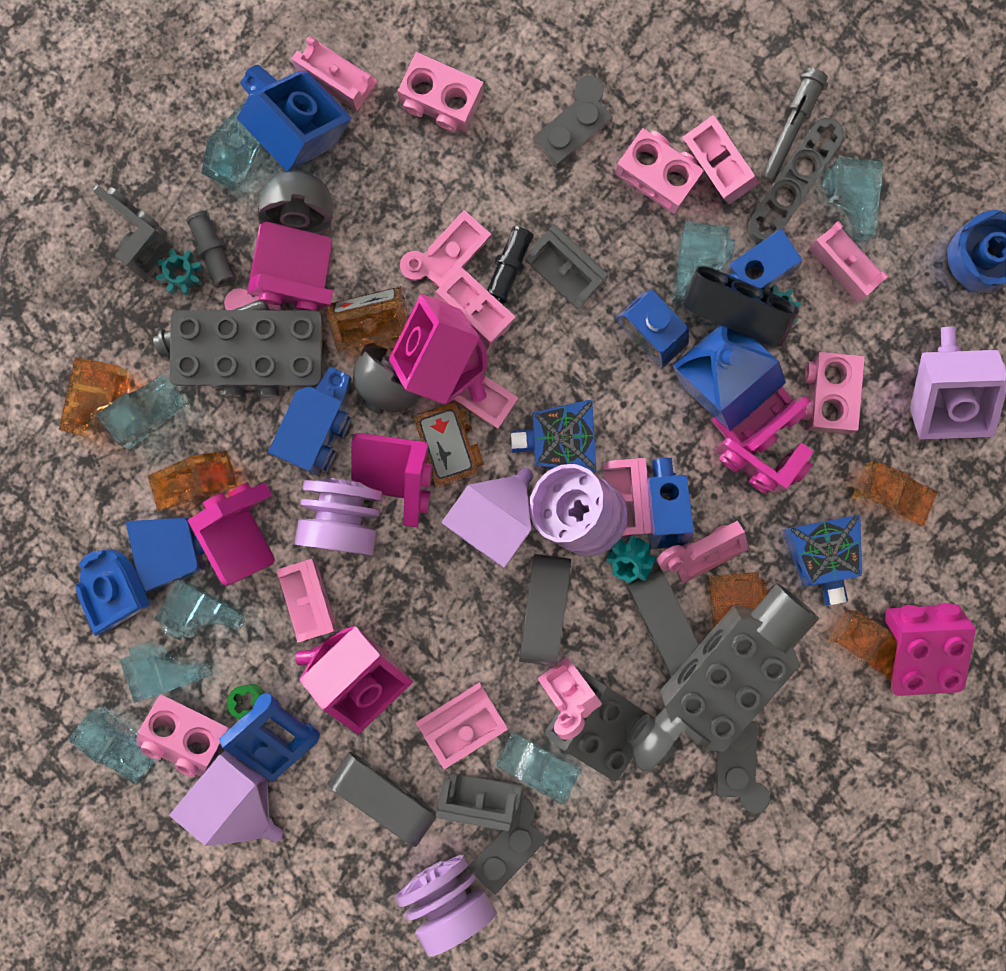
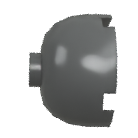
[258,169,333,235]
[353,344,422,414]

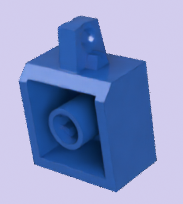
[237,64,352,172]
[268,367,352,477]

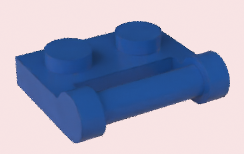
[219,693,320,782]

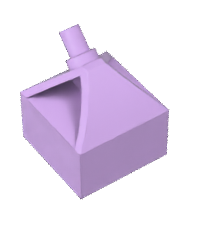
[910,327,1006,440]
[441,468,533,569]
[169,751,283,846]

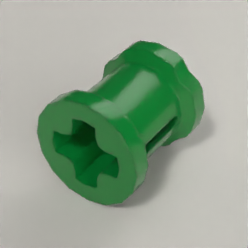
[227,684,265,719]

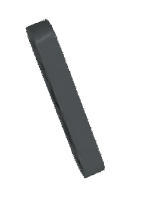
[747,118,844,244]

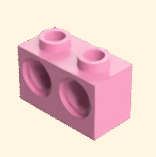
[397,52,484,132]
[683,115,760,205]
[615,128,704,215]
[802,352,865,435]
[136,694,228,777]

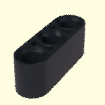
[682,266,799,347]

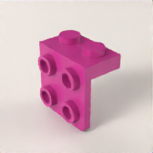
[247,222,333,311]
[710,387,811,454]
[351,433,433,528]
[715,438,814,495]
[188,482,275,586]
[885,603,976,696]

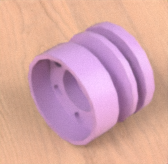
[529,464,628,556]
[294,478,383,556]
[395,855,497,956]

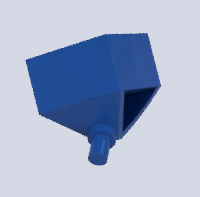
[672,325,786,432]

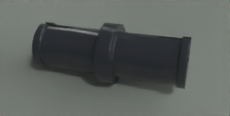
[487,226,534,303]

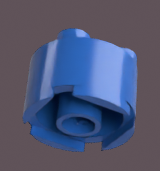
[947,210,1006,293]

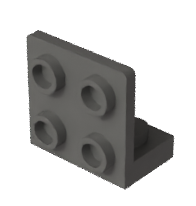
[93,185,172,281]
[544,671,654,782]

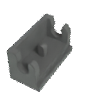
[525,224,609,311]
[436,773,524,832]

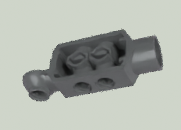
[627,583,819,772]

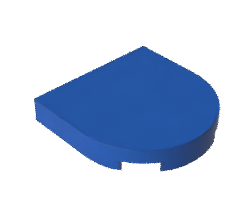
[76,549,151,636]

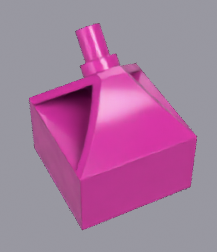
[389,294,487,405]
[296,626,413,735]

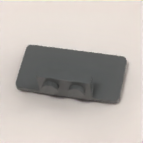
[169,310,322,398]

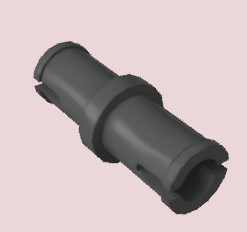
[186,211,236,288]

